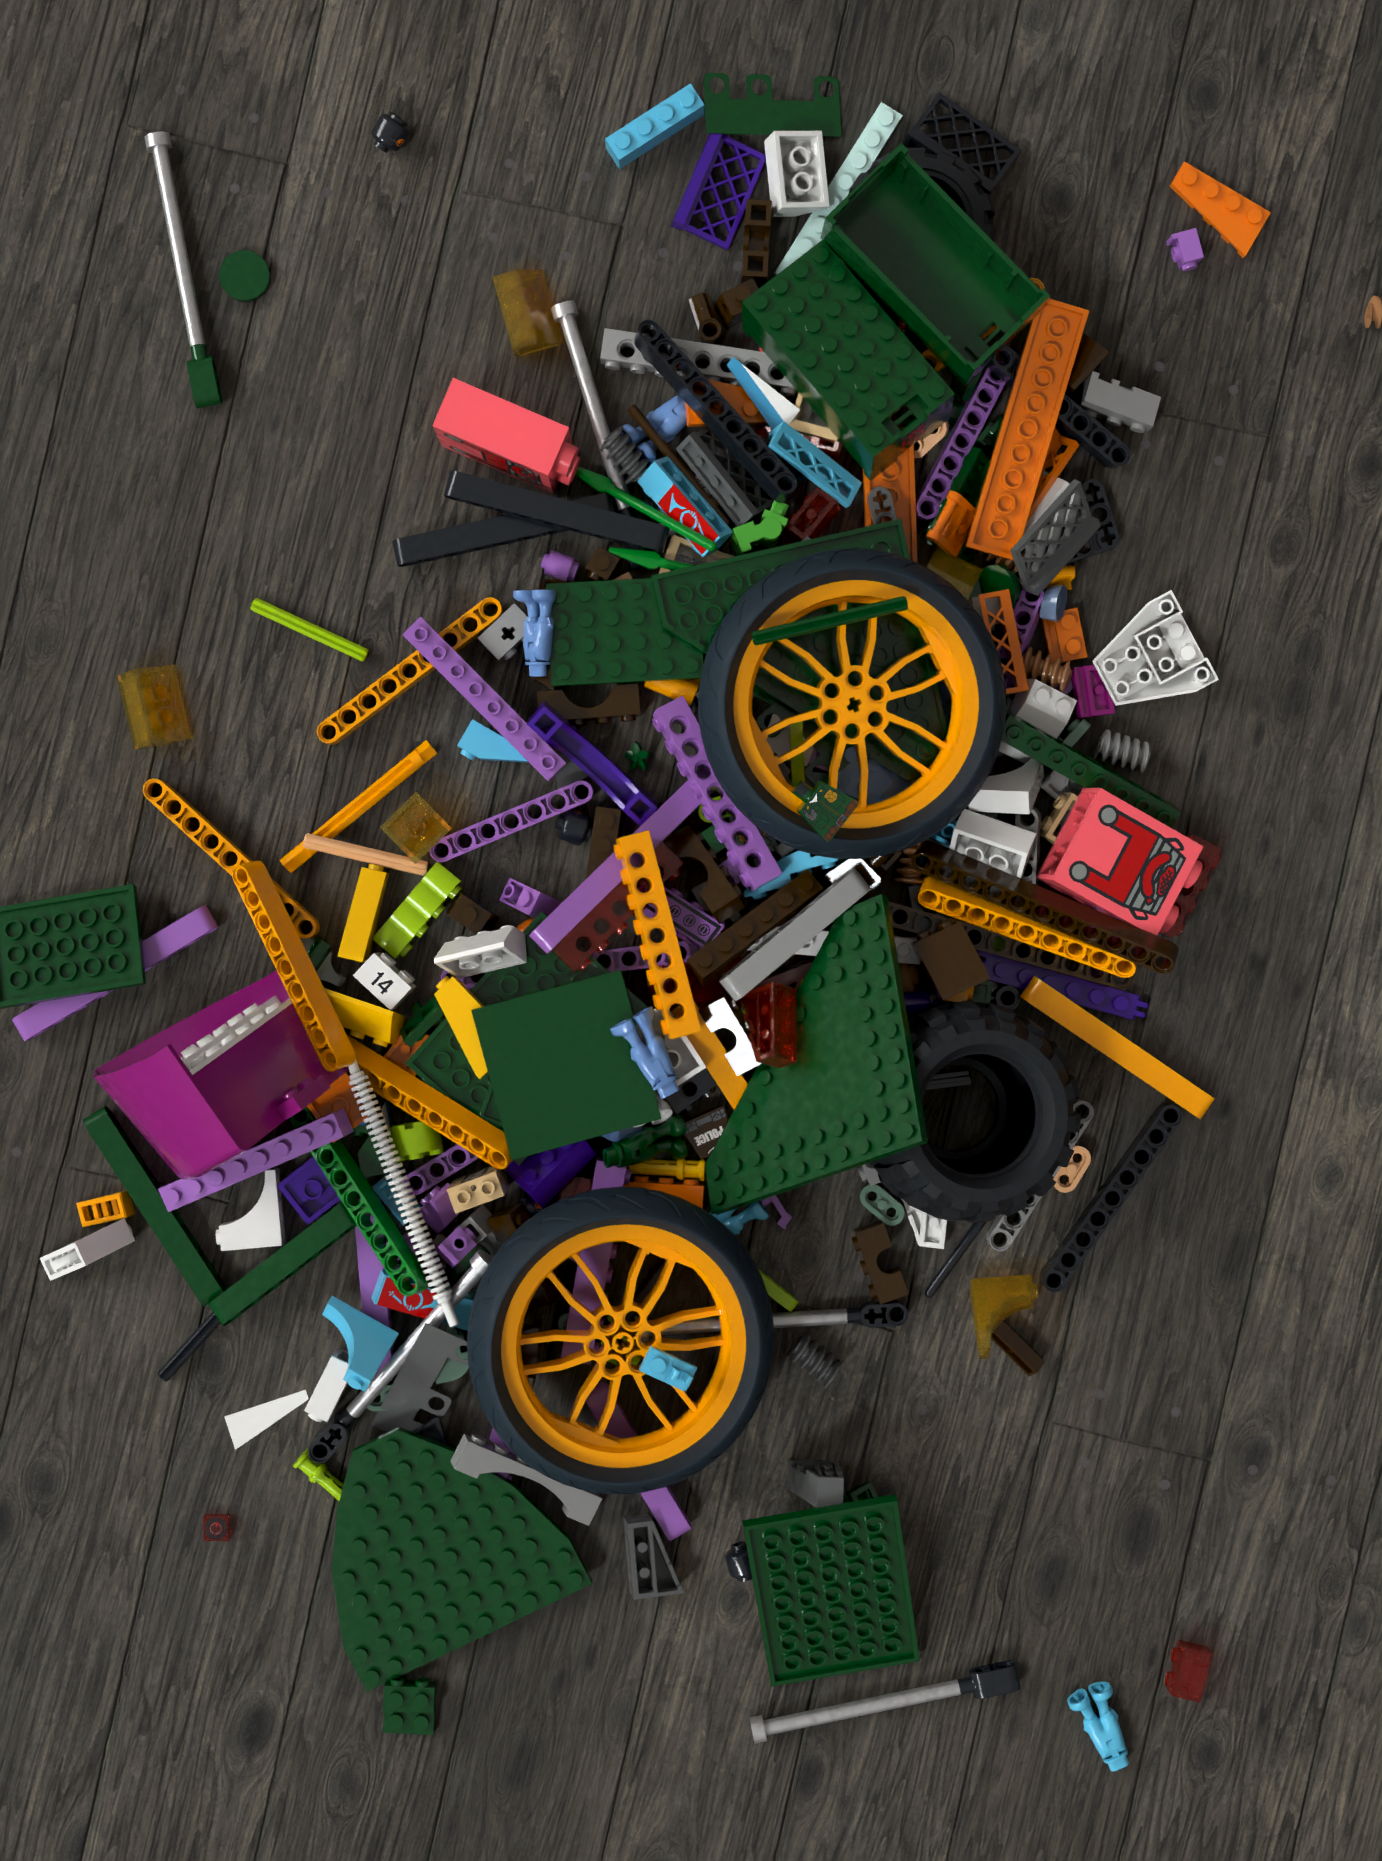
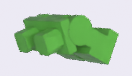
[730,501,789,556]

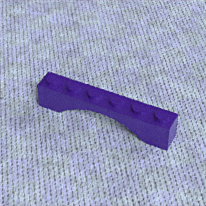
[527,701,658,826]

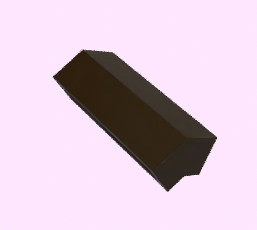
[984,1315,1045,1376]

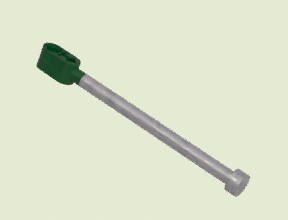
[144,131,223,409]

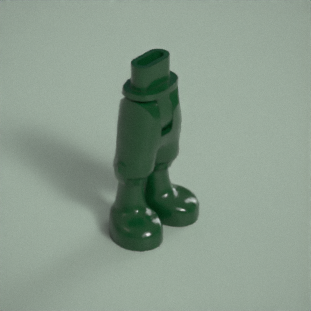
[603,1114,688,1168]

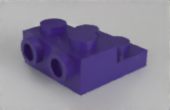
[277,1157,342,1225]

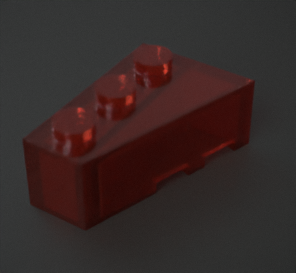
[739,982,797,1068]

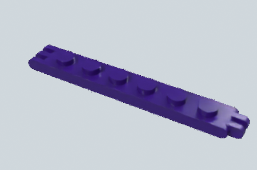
[976,950,1149,1020]

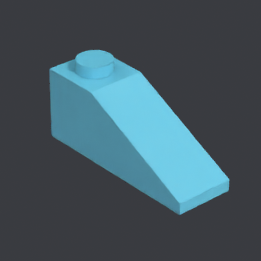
[457,719,529,763]

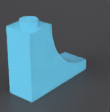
[322,1296,399,1392]

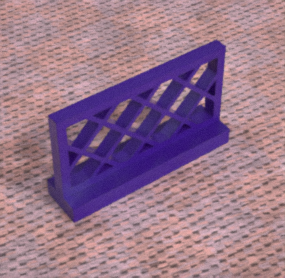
[671,133,766,250]

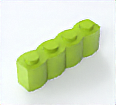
[372,861,462,959]

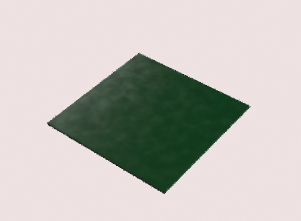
[471,970,661,1160]

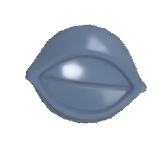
[1040,585,1067,623]

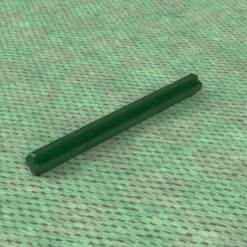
[752,596,908,645]

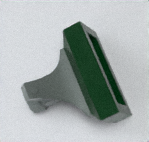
[307,935,346,987]

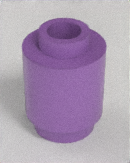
[541,550,580,582]

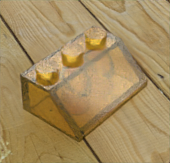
[492,270,563,357]
[117,665,193,750]

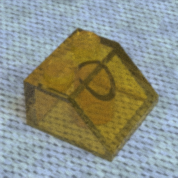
[927,547,982,600]
[380,792,452,864]

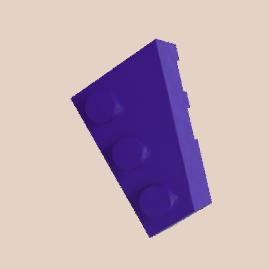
[503,1140,596,1208]

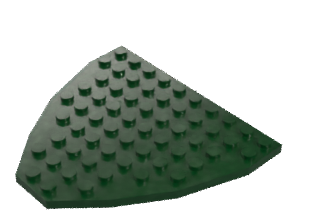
[331,1427,593,1692]

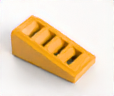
[76,1190,135,1227]

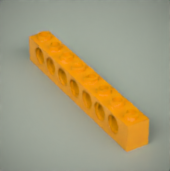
[613,830,701,1039]

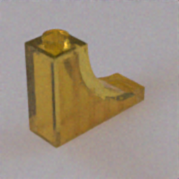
[969,1275,1038,1359]

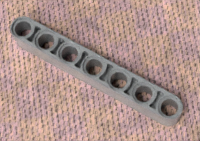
[719,868,871,1001]
[986,1099,1094,1251]

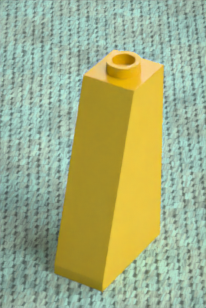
[338,863,389,962]
[434,976,488,1079]

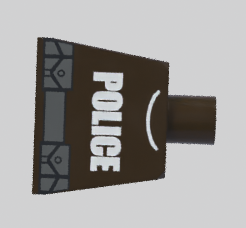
[684,1104,728,1159]

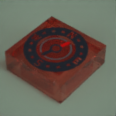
[203,1514,230,1541]

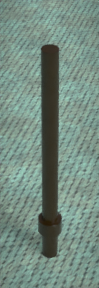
[627,404,731,525]

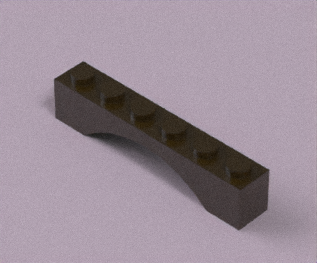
[687,869,823,988]

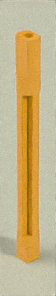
[280,740,437,873]

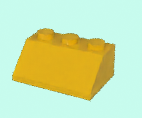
[324,988,406,1047]

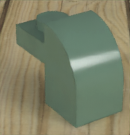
[435,1326,469,1384]

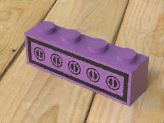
[625,878,726,950]

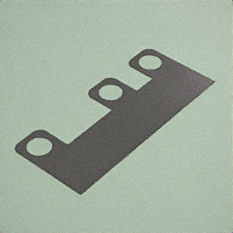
[371,1323,469,1432]

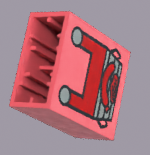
[433,378,581,494]
[1036,788,1204,935]

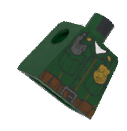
[792,780,859,843]

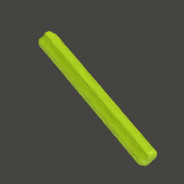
[250,598,368,661]

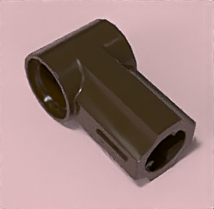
[688,293,722,345]

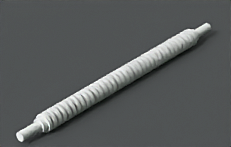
[348,1058,459,1327]

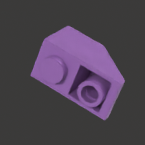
[499,878,560,918]
[417,1183,460,1234]

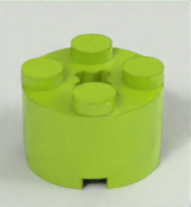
[388,1121,444,1162]

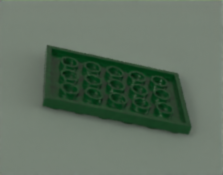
[546,578,704,687]
[0,884,146,1009]

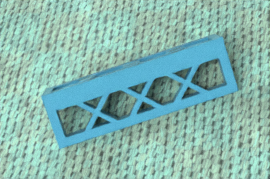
[767,421,862,508]

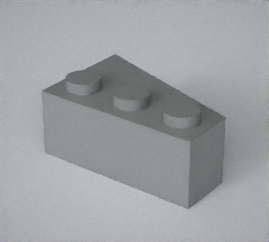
[1078,371,1161,433]

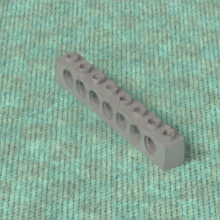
[600,328,799,396]

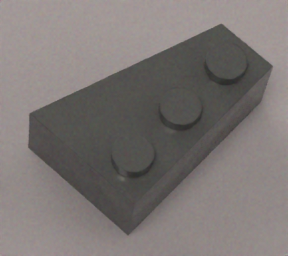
[787,1459,844,1508]
[623,1514,684,1600]

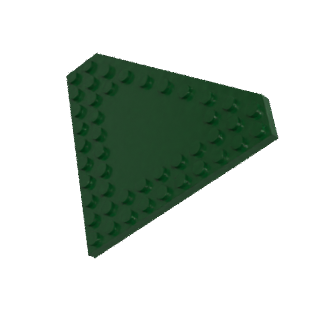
[651,519,948,781]
[705,894,928,1215]

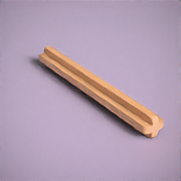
[303,833,428,876]

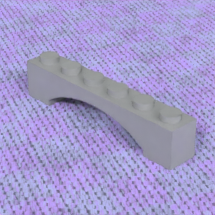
[450,1434,602,1526]

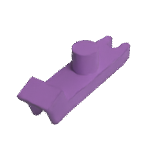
[760,1195,792,1229]

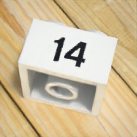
[353,952,417,1011]

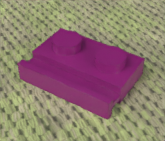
[1071,665,1115,719]

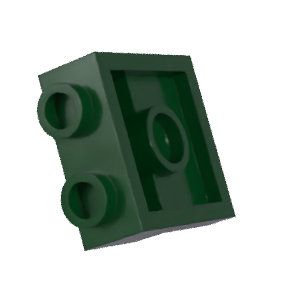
[383,1676,437,1735]

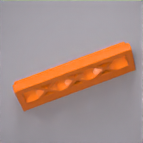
[1026,428,1079,524]
[978,589,1029,695]

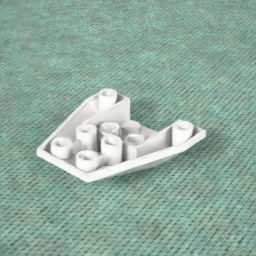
[1092,590,1219,706]

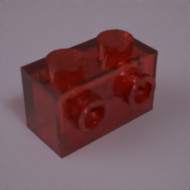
[786,486,840,542]

